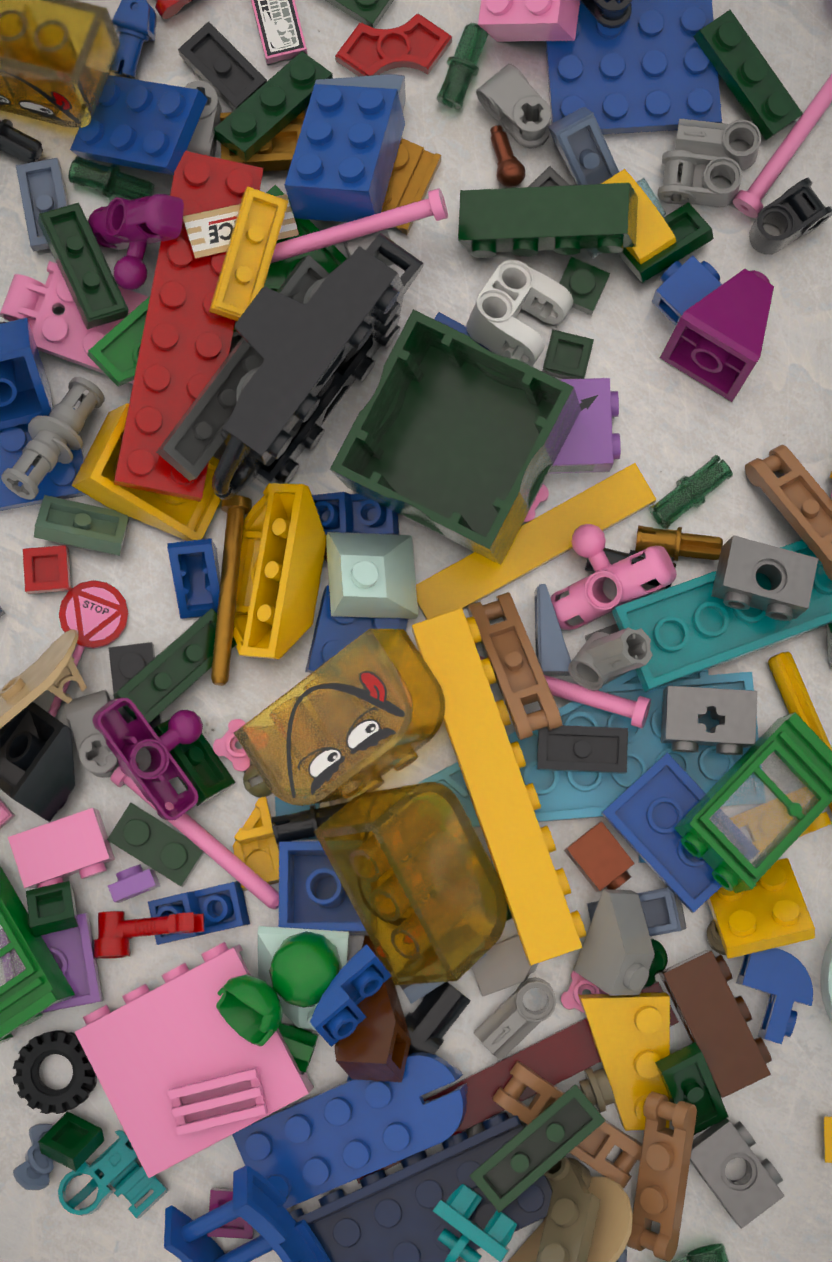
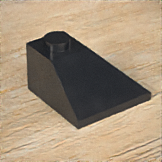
[0,702,75,822]

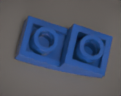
[312,492,399,535]
[148,881,250,945]
[310,944,392,1047]

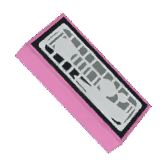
[251,0,307,64]

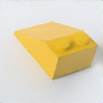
[71,403,221,541]

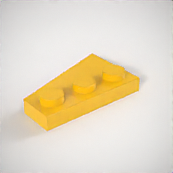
[578,992,670,1131]

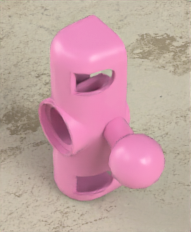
[550,524,677,630]

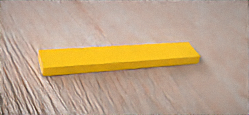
[416,463,657,620]

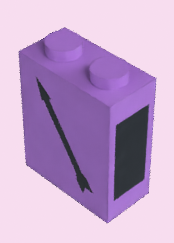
[548,378,621,474]

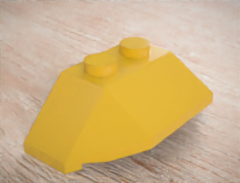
[233,483,326,659]

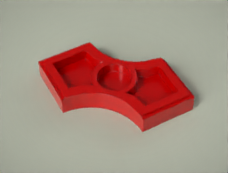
[335,13,452,77]

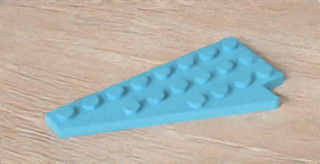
[409,669,765,832]

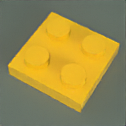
[707,858,815,959]

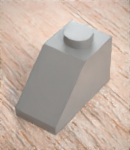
[574,889,655,996]

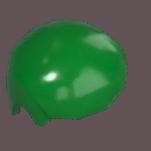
[269,931,342,1008]
[216,974,283,1046]

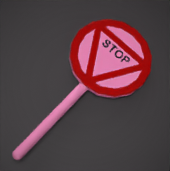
[48,580,129,717]

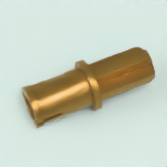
[635,525,723,561]

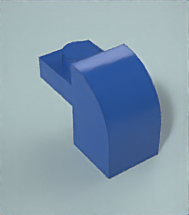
[736,948,813,1044]

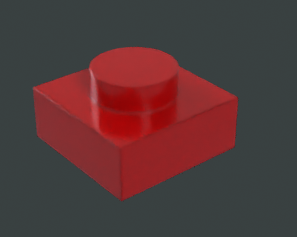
[22,545,71,594]

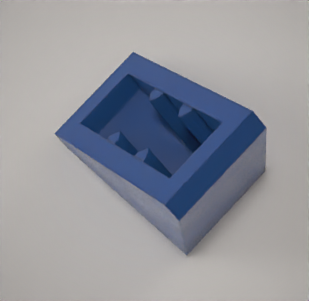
[167,538,220,619]

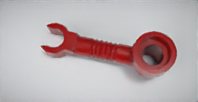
[94,911,204,959]

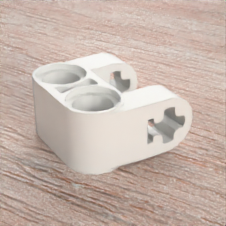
[466,260,573,366]

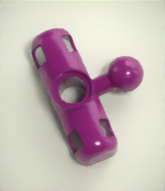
[88,194,184,290]
[92,698,203,820]

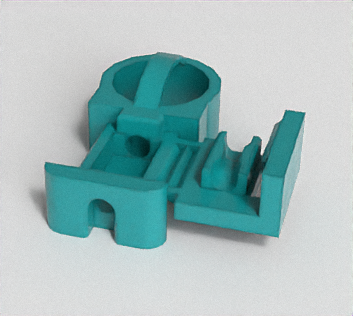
[58,1130,169,1219]

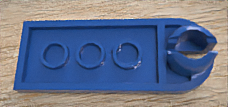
[232,1053,468,1209]

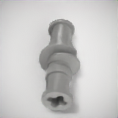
[1,377,105,500]

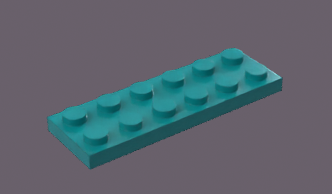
[612,540,832,692]

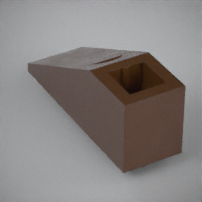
[335,936,411,1082]

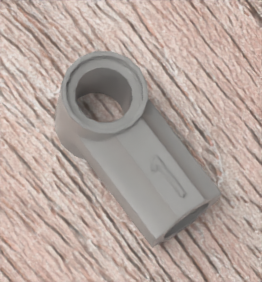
[675,119,761,170]
[568,627,653,691]
[474,977,556,1061]

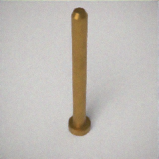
[211,495,252,686]

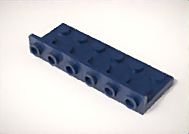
[289,1112,552,1262]

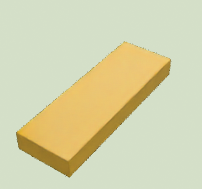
[209,186,288,321]

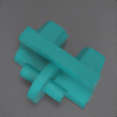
[433,1183,518,1262]

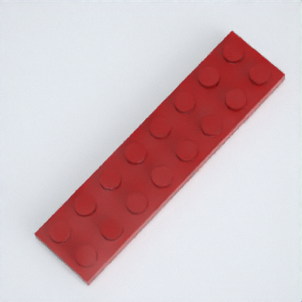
[114,151,264,502]

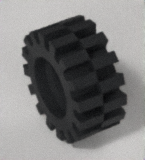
[13,1030,96,1114]

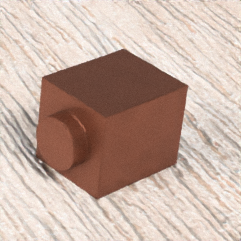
[564,821,635,892]

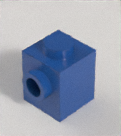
[652,255,722,326]

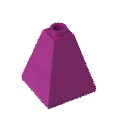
[660,269,774,402]

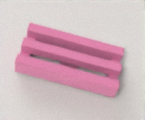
[167,1067,268,1136]

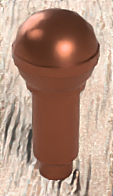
[490,125,526,188]

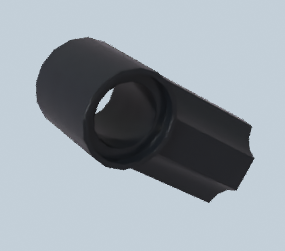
[405,981,471,1055]

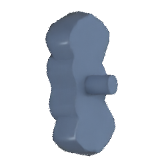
[13,1124,54,1190]

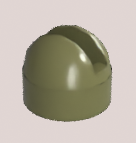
[243,762,279,798]

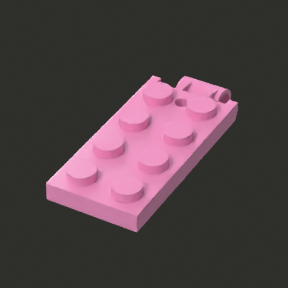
[0,261,148,384]

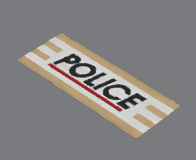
[183,194,299,259]

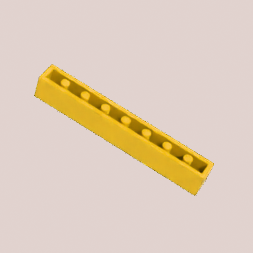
[412,608,587,966]

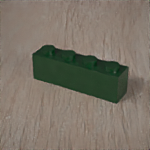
[458,183,638,258]

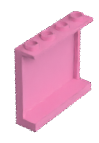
[75,942,314,1178]

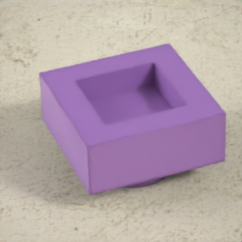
[108,864,161,903]

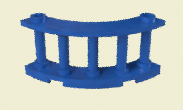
[164,1165,331,1262]

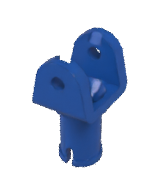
[109,0,157,78]

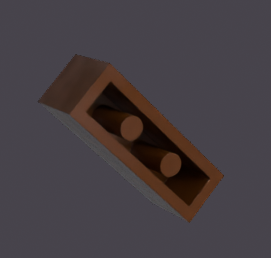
[659,950,772,1098]

